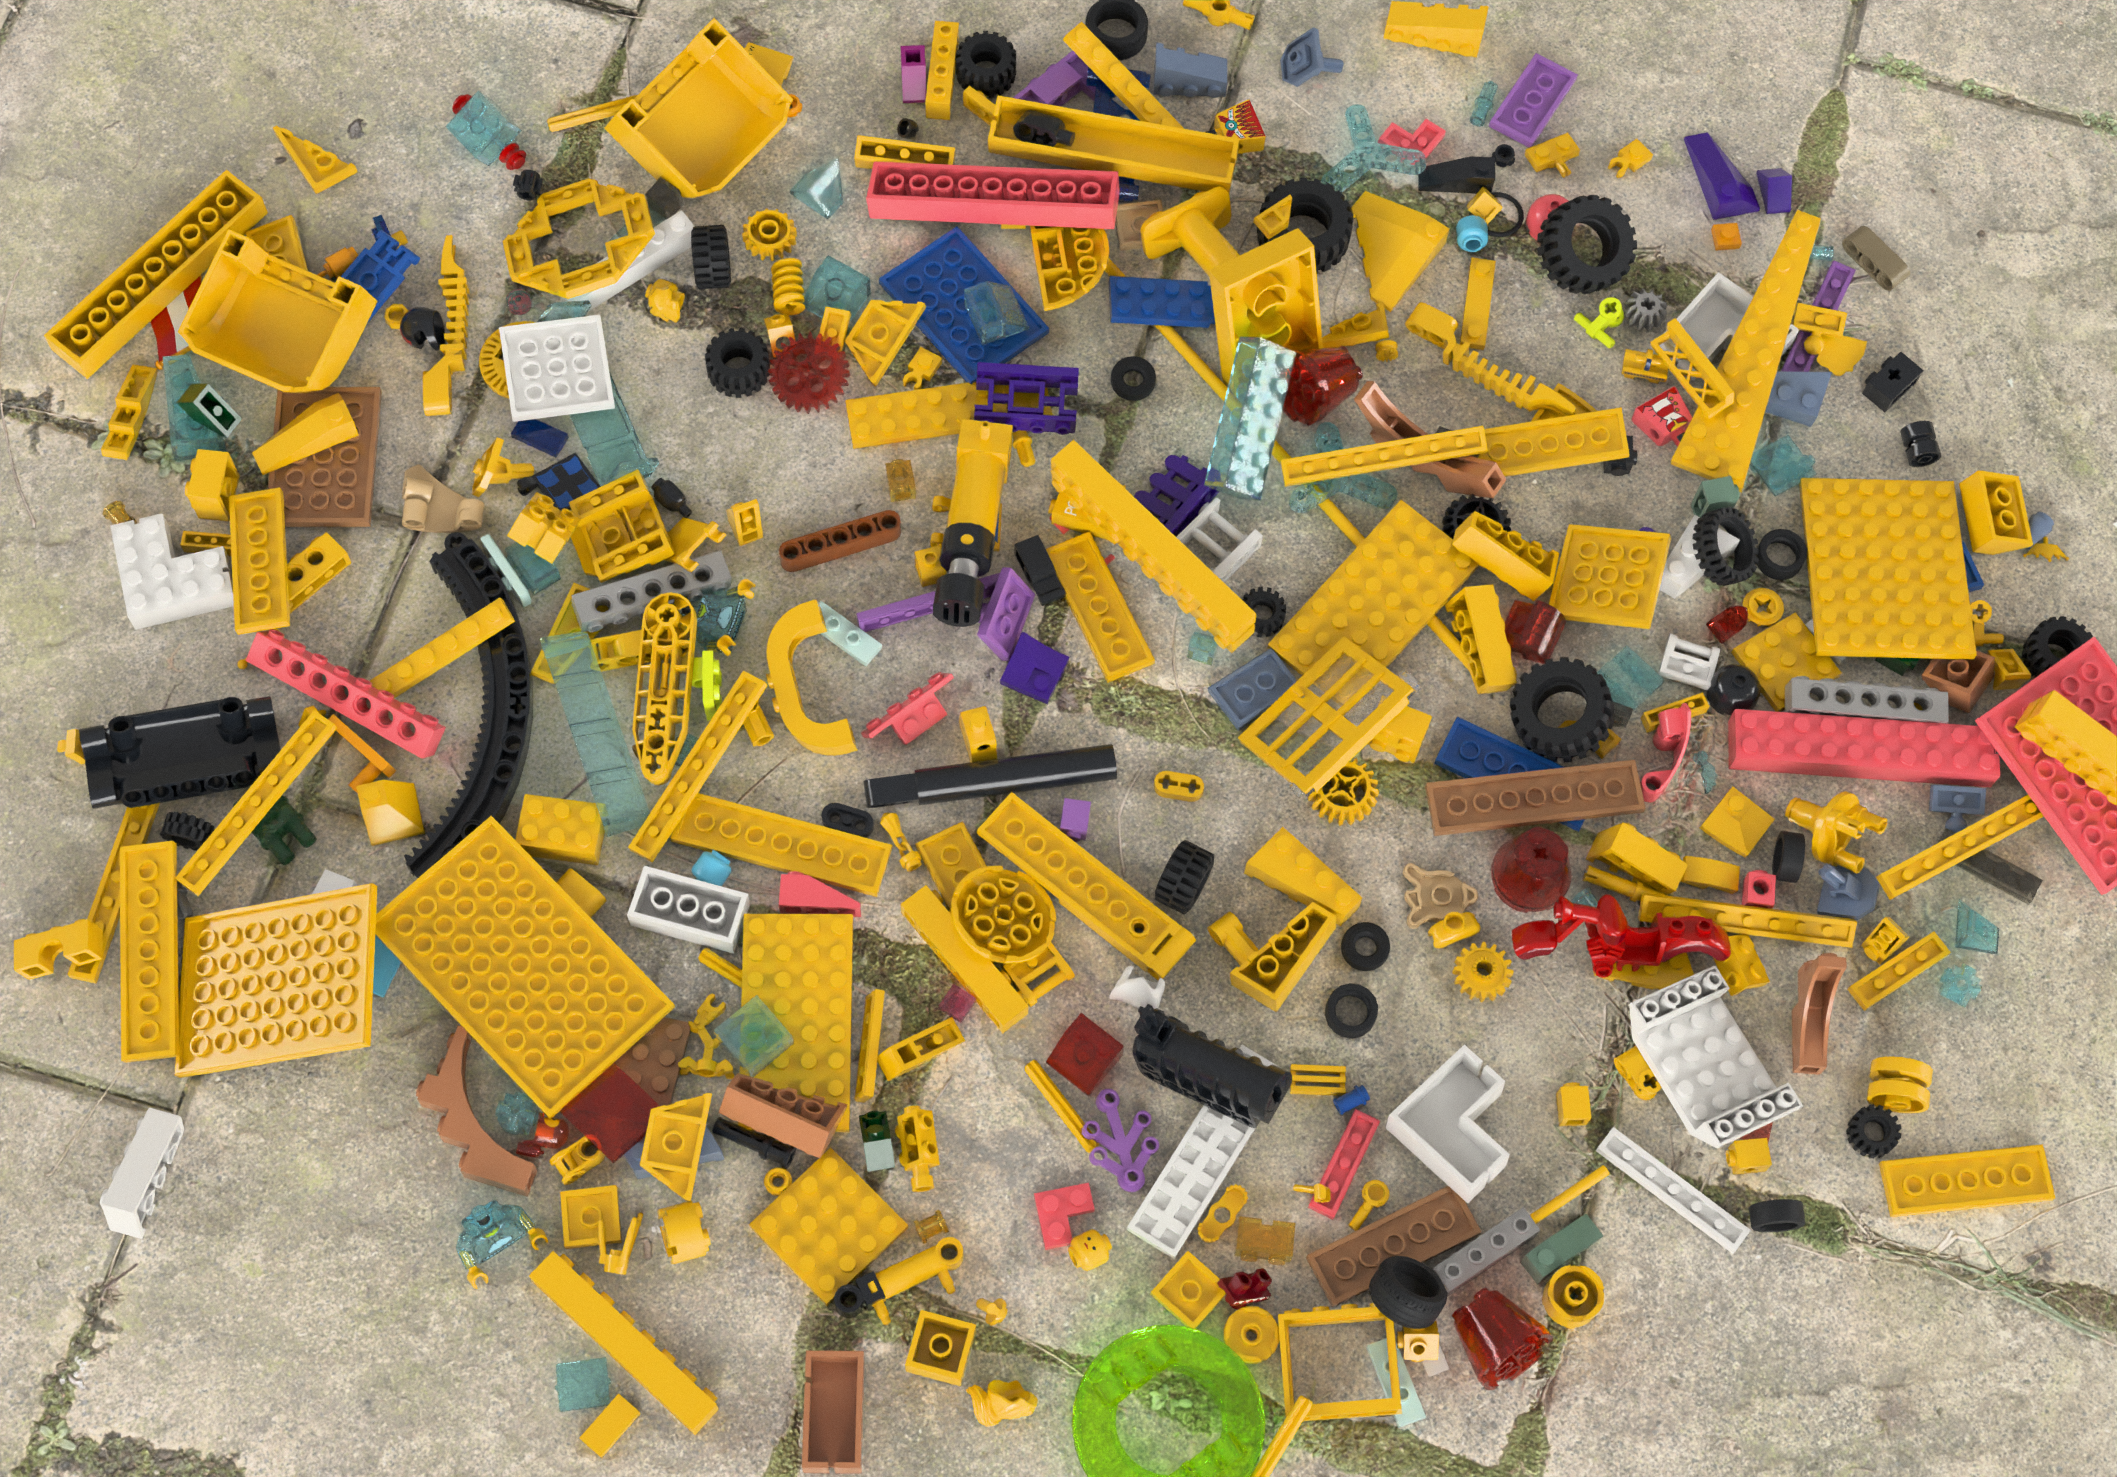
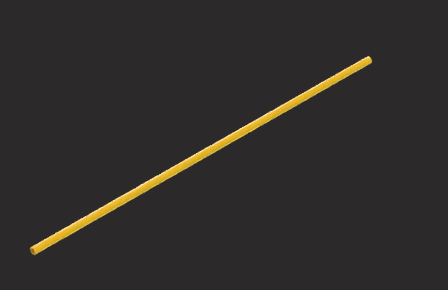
[1104,258,1470,670]

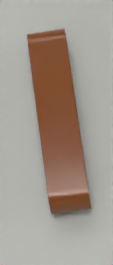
[779,510,901,572]

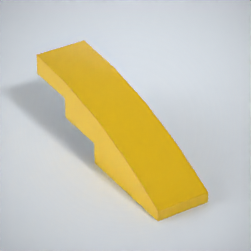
[101,364,158,460]

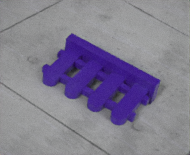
[1134,455,1224,537]

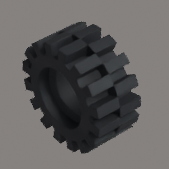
[1242,587,1286,638]
[160,812,215,851]
[1846,1104,1902,1158]

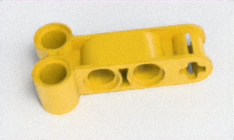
[586,616,689,672]

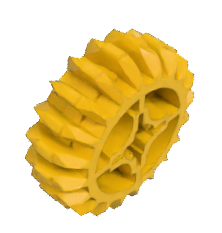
[1308,757,1379,826]

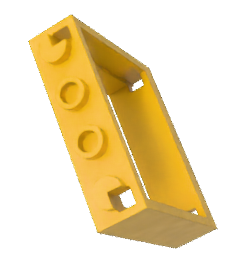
[1278,1303,1402,1421]

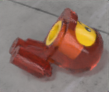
[516,1112,569,1158]

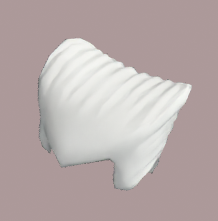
[1109,966,1165,1009]

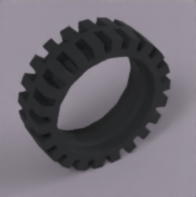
[1692,507,1759,586]

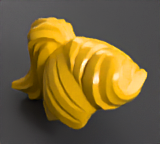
[966,1380,1038,1426]

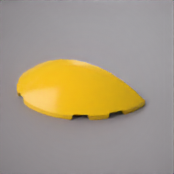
[1029,225,1109,311]

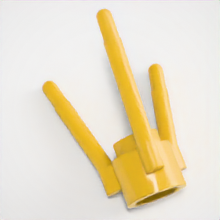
[598,1212,643,1275]

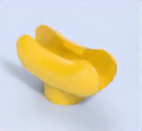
[1428,912,1481,948]

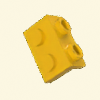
[1713,934,1770,996]

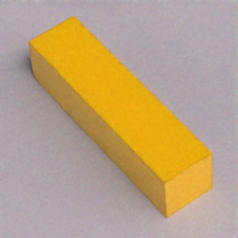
[180,531,231,556]
[1640,692,1710,733]

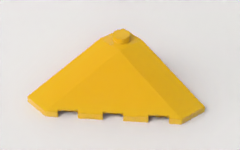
[1351,191,1450,312]

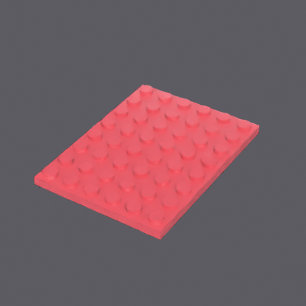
[1975,636,2117,895]

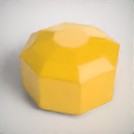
[384,304,409,329]

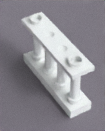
[1176,498,1263,583]

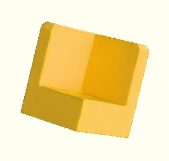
[1467,187,1503,225]

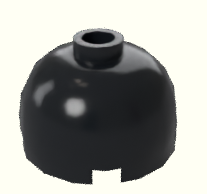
[1707,664,1761,715]

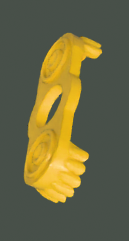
[1197,1184,1248,1243]

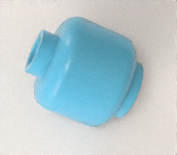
[1456,215,1488,252]
[691,849,732,886]

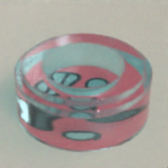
[506,289,532,315]

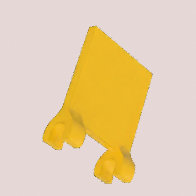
[665,517,726,572]

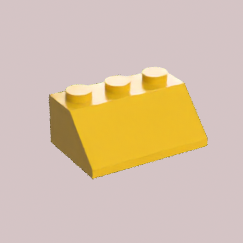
[1959,470,2033,555]

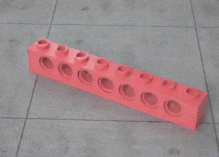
[246,629,446,759]

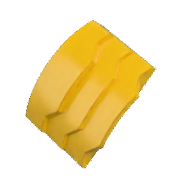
[569,469,675,583]

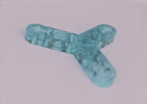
[1321,104,1426,193]
[1289,422,1398,513]

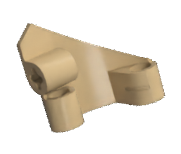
[402,464,484,533]

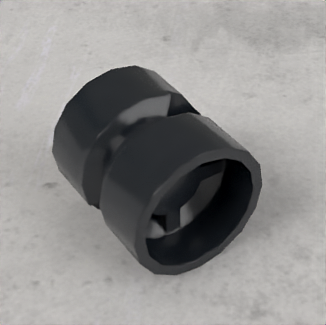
[1900,420,1941,467]

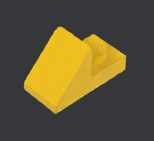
[1987,649,2031,690]

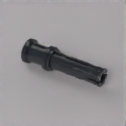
[712,1117,797,1169]

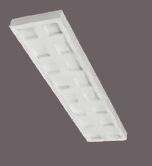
[1127,1045,1279,1260]

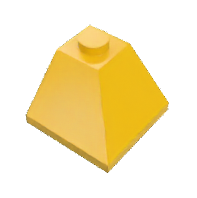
[356,780,425,846]

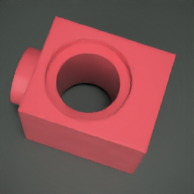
[1742,870,1776,909]

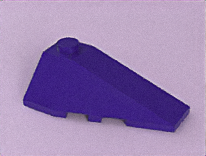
[1684,132,1760,220]

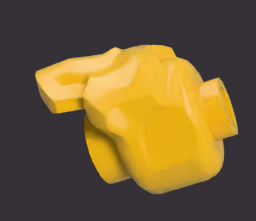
[645,279,685,323]

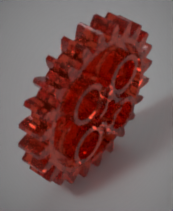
[768,332,851,414]

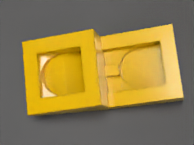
[1681,856,1740,894]

